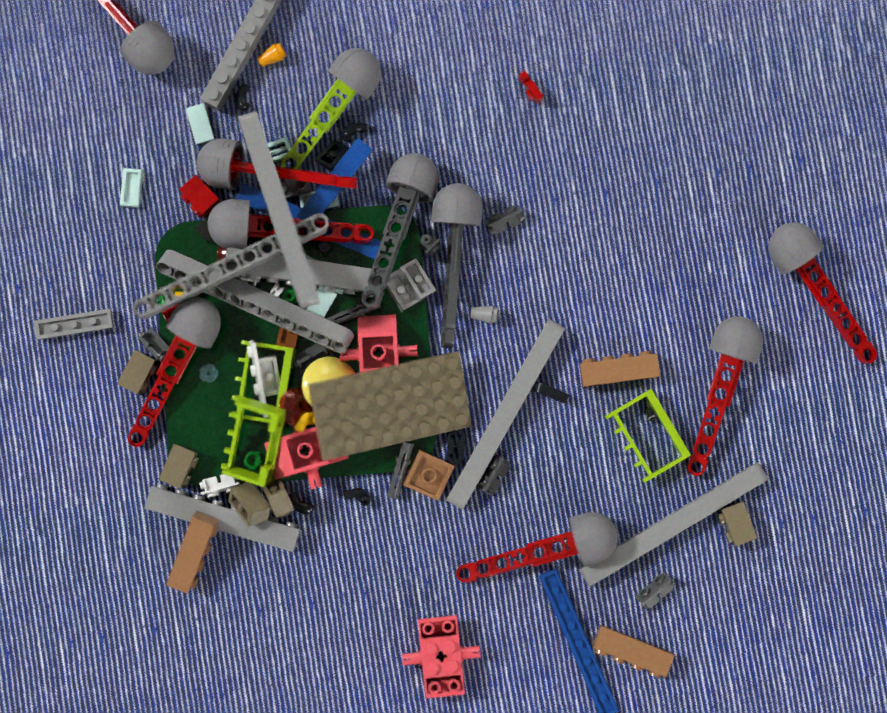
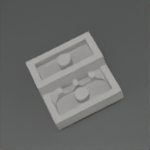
[382,258,436,312]

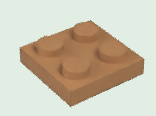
[403,450,455,501]

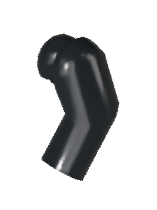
[234,83,250,112]
[341,123,368,142]
[343,488,371,506]
[288,491,314,515]

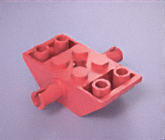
[340,314,418,372]
[264,412,349,489]
[402,615,481,698]

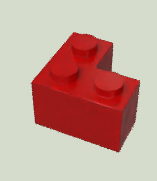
[179,174,221,220]

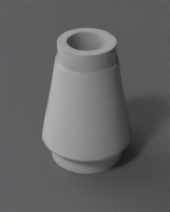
[471,305,499,324]

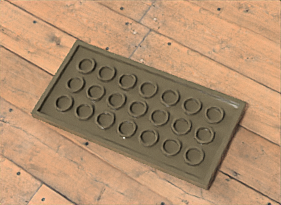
[308,351,471,461]

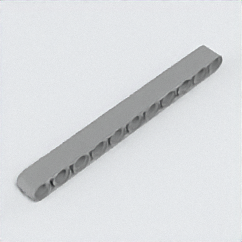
[238,111,320,309]
[133,213,329,319]
[156,250,354,353]
[446,319,565,510]
[579,462,769,586]

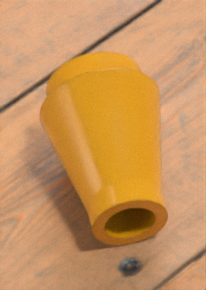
[257,43,287,67]

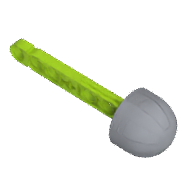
[278,48,381,169]

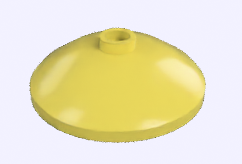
[302,356,355,406]

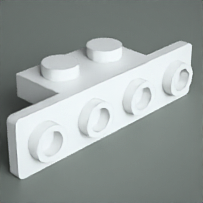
[247,340,280,418]

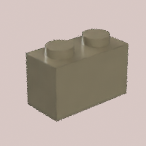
[117,350,159,395]
[158,444,199,489]
[262,479,294,518]
[228,482,271,527]
[718,501,757,546]

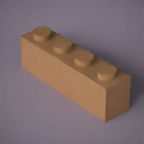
[579,351,660,387]
[166,511,219,594]
[592,625,675,678]

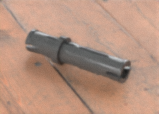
[326,297,381,325]
[387,441,414,499]

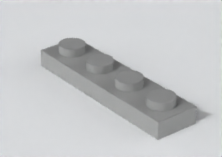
[34,309,114,340]

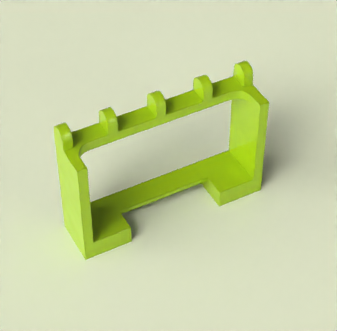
[229,340,297,425]
[605,389,691,483]
[221,395,286,487]

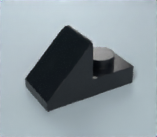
[315,139,349,172]

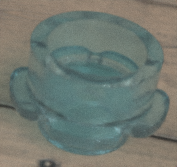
[199,364,218,383]

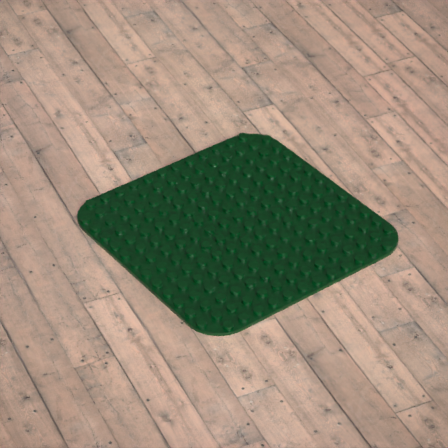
[155,205,437,487]

